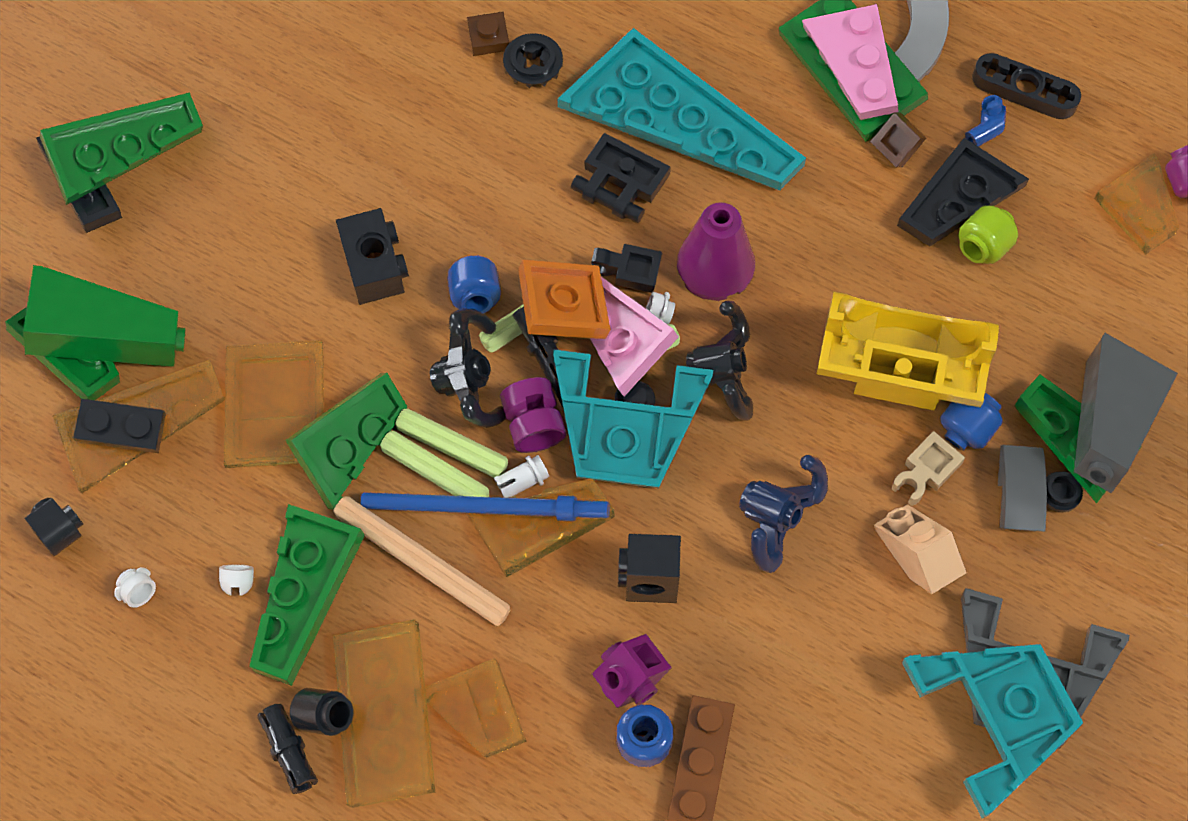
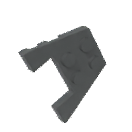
[961,588,1130,749]

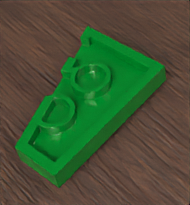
[285,373,408,509]

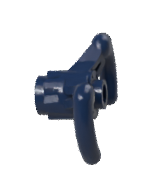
[740,455,828,573]

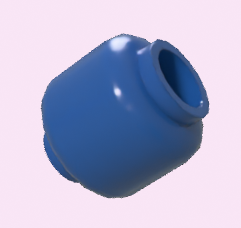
[447,255,501,313]
[940,393,1003,451]
[616,705,673,767]

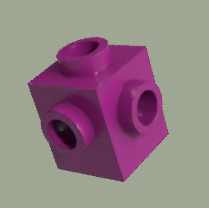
[592,634,672,708]

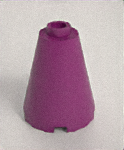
[677,203,755,301]

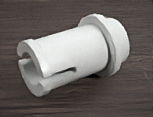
[494,455,550,498]

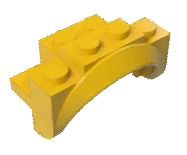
[816,292,999,410]

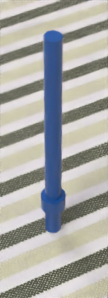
[361,492,610,521]

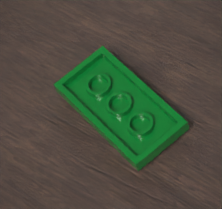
[778,0,928,142]

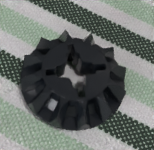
[503,33,563,89]

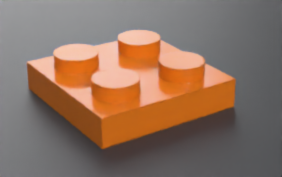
[518,260,611,339]

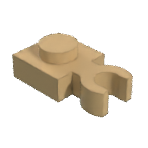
[892,431,965,506]

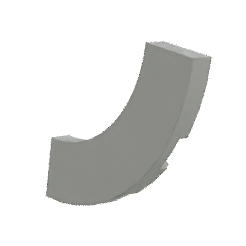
[895,0,949,82]

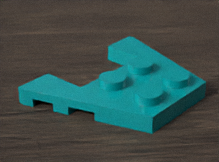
[553,350,713,489]
[902,644,1083,819]

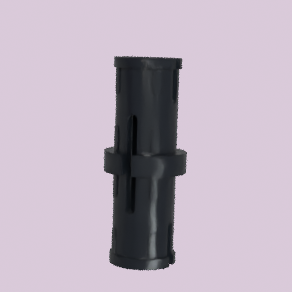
[257,704,318,794]

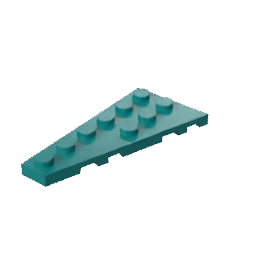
[557,28,806,190]

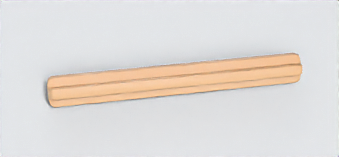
[334,496,510,626]

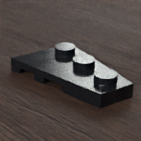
[897,138,1029,247]

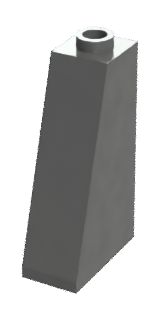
[1074,333,1178,493]

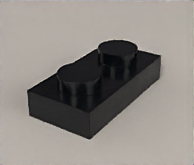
[73,399,166,454]

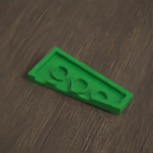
[40,92,203,205]
[249,504,365,686]

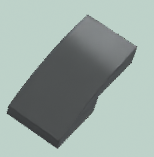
[998,445,1047,532]

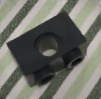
[336,208,409,305]
[618,534,681,603]

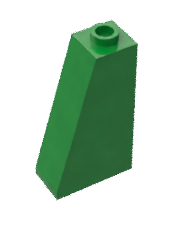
[23,265,186,367]

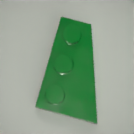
[5,307,120,400]
[1014,374,1142,503]

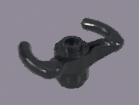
[686,301,753,421]
[430,308,506,428]

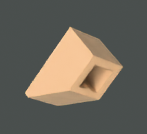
[874,504,966,594]

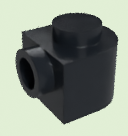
[24,498,84,557]

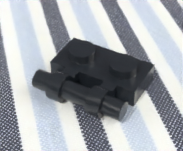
[571,133,671,223]

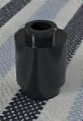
[290,688,354,736]

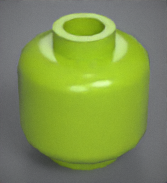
[958,206,1018,264]

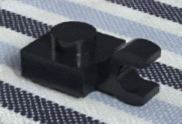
[591,244,662,293]

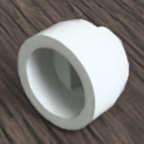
[219,565,254,596]

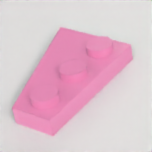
[802,4,898,120]
[590,277,679,396]

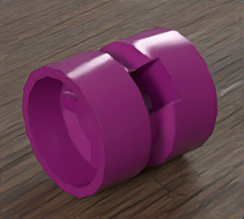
[500,377,566,453]

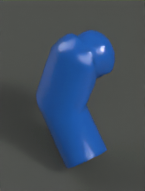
[965,95,1006,147]

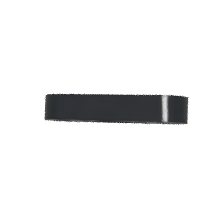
[972,53,1081,119]

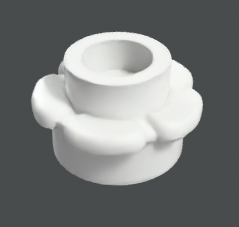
[646,292,675,324]
[114,567,156,607]

